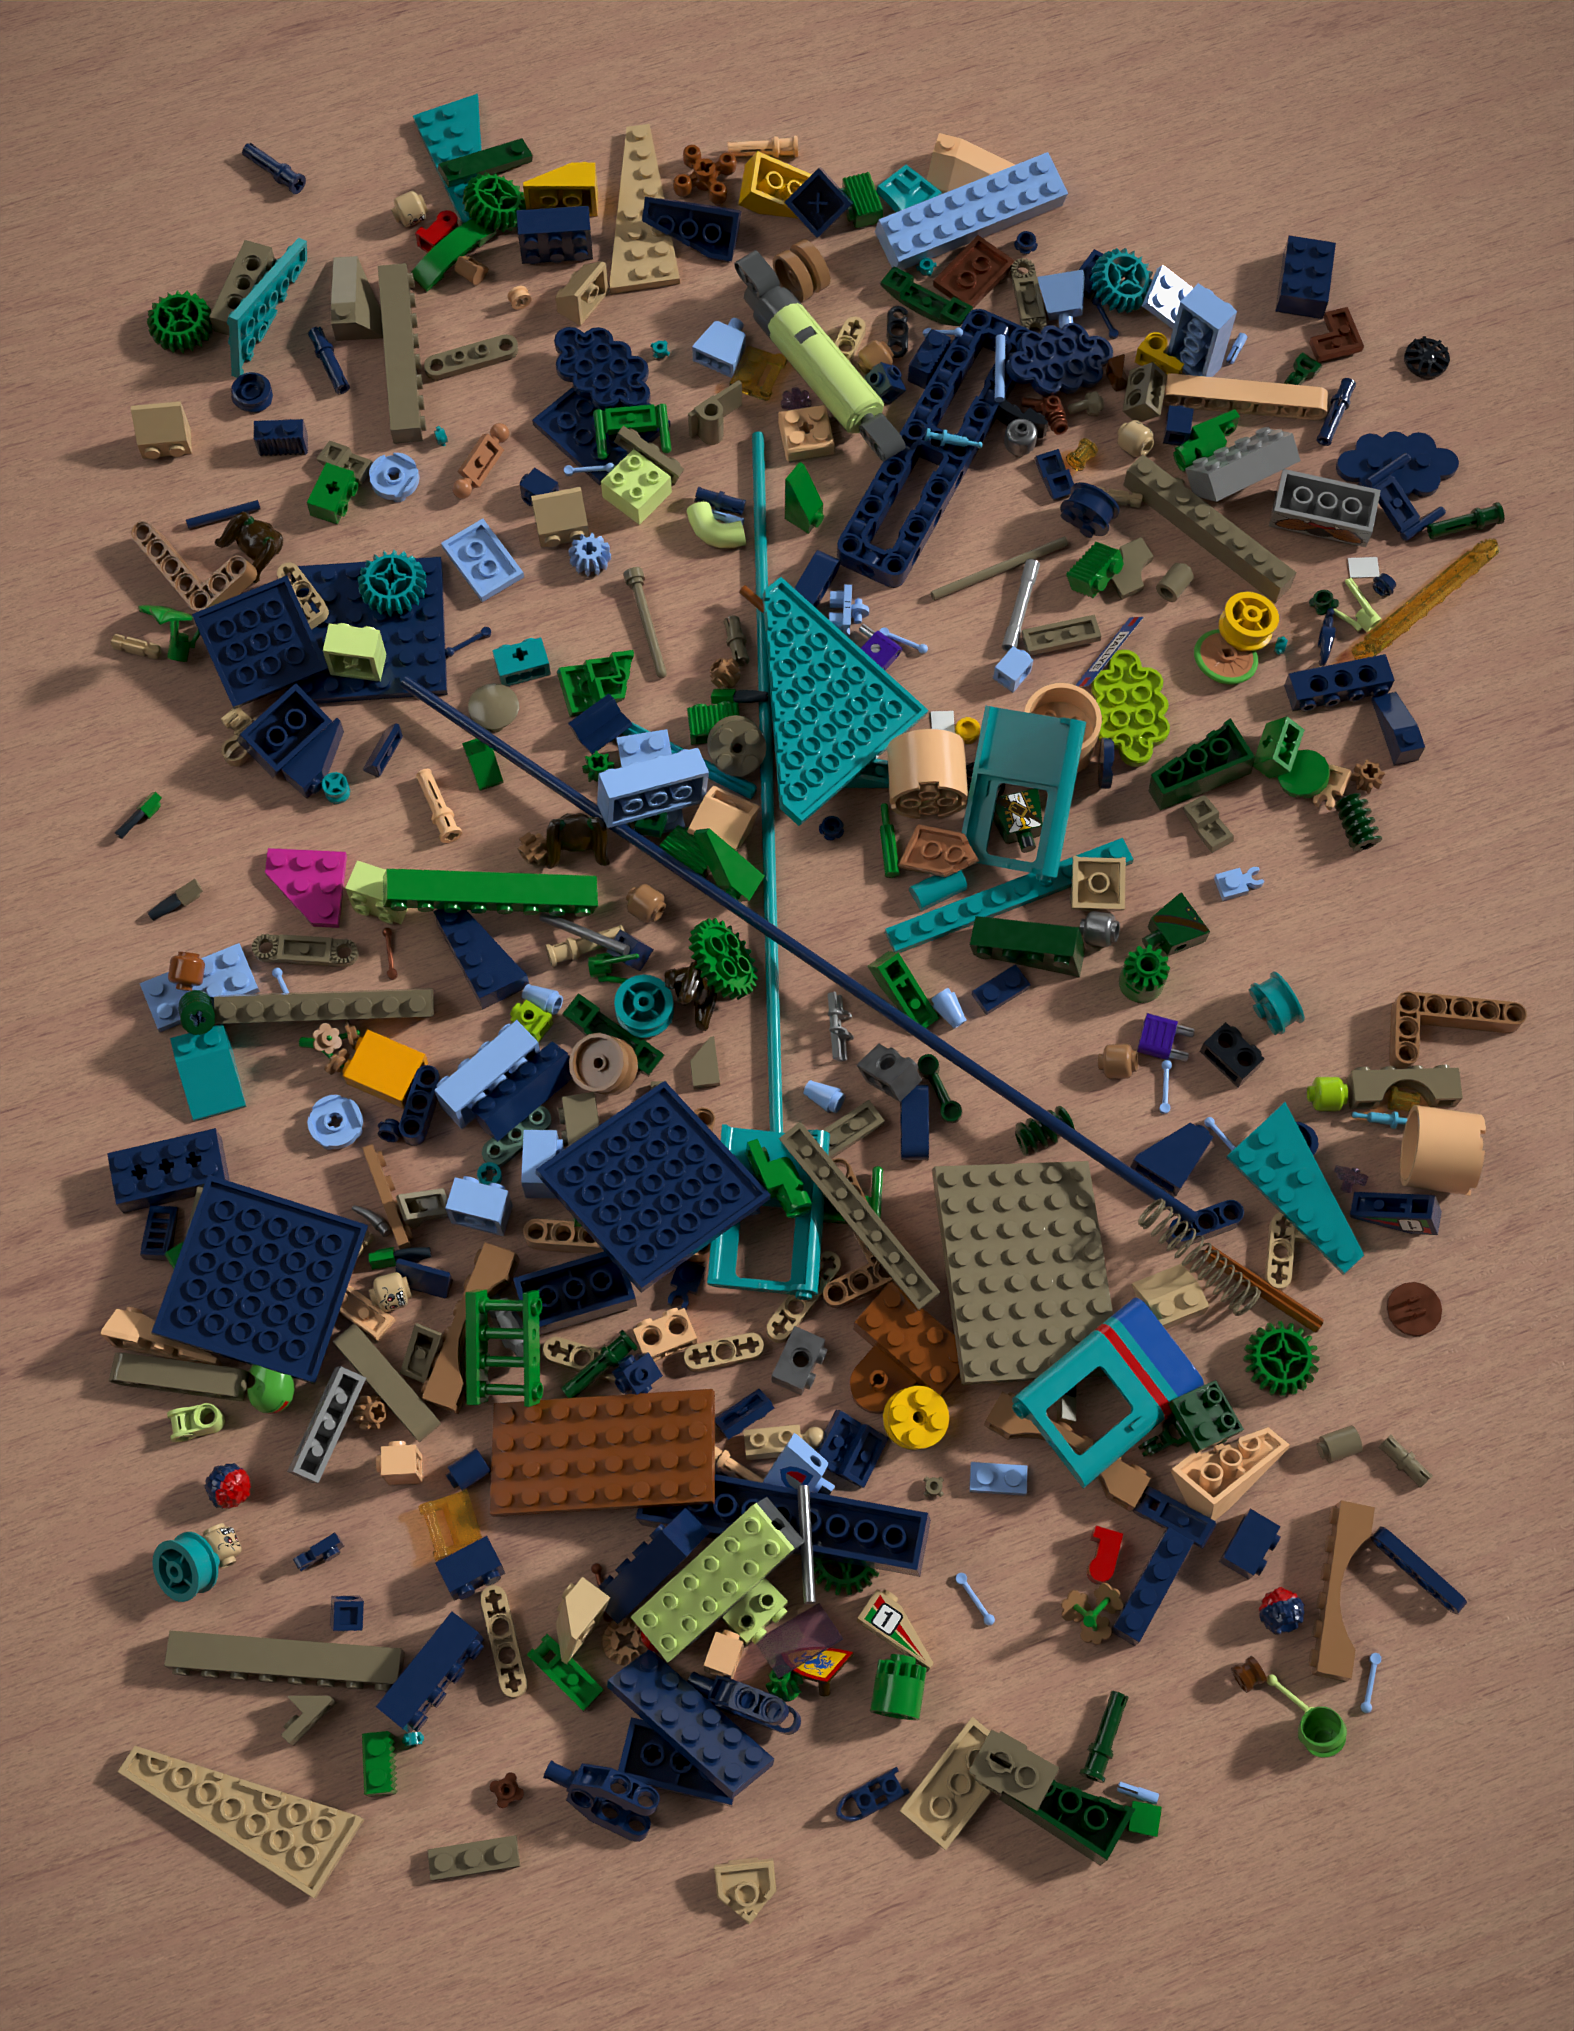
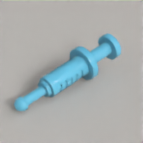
[925,428,983,448]
[1352,1111,1407,1129]

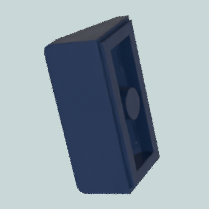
[363,723,403,778]
[395,1259,453,1299]

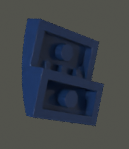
[815,1410,889,1488]

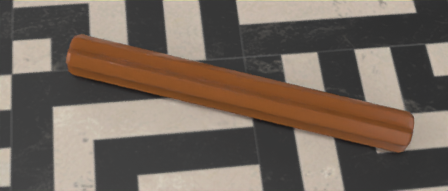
[1202,1246,1324,1333]

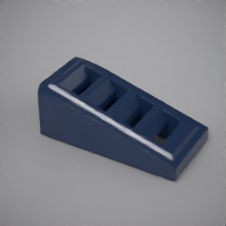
[140,1205,179,1261]

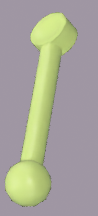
[1266,1674,1314,1713]

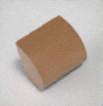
[455,256,489,285]

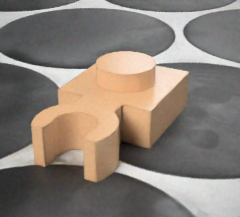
[1313,764,1353,811]

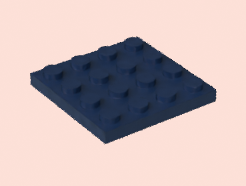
[532,387,671,486]
[192,575,329,709]

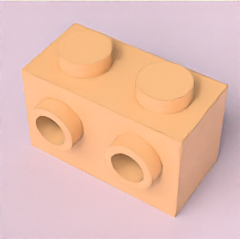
[376,1441,423,1485]

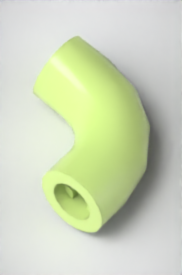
[686,502,746,548]

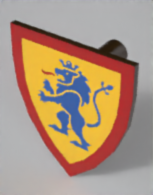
[781,1647,854,1697]

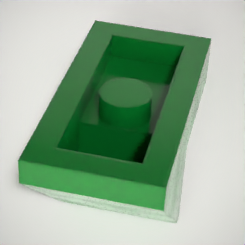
[462,738,504,791]

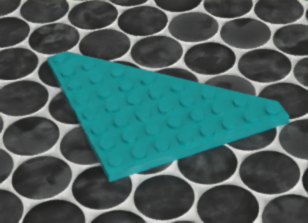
[762,577,929,826]

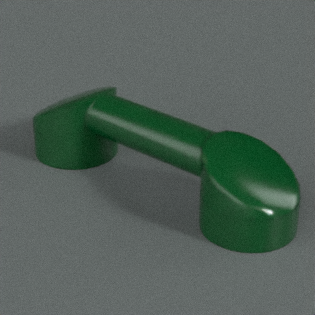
[917,1054,963,1123]

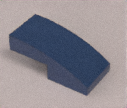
[1034,449,1074,500]

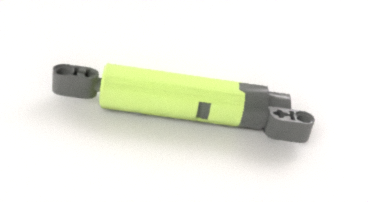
[734,250,906,461]

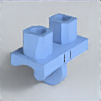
[829,584,869,637]

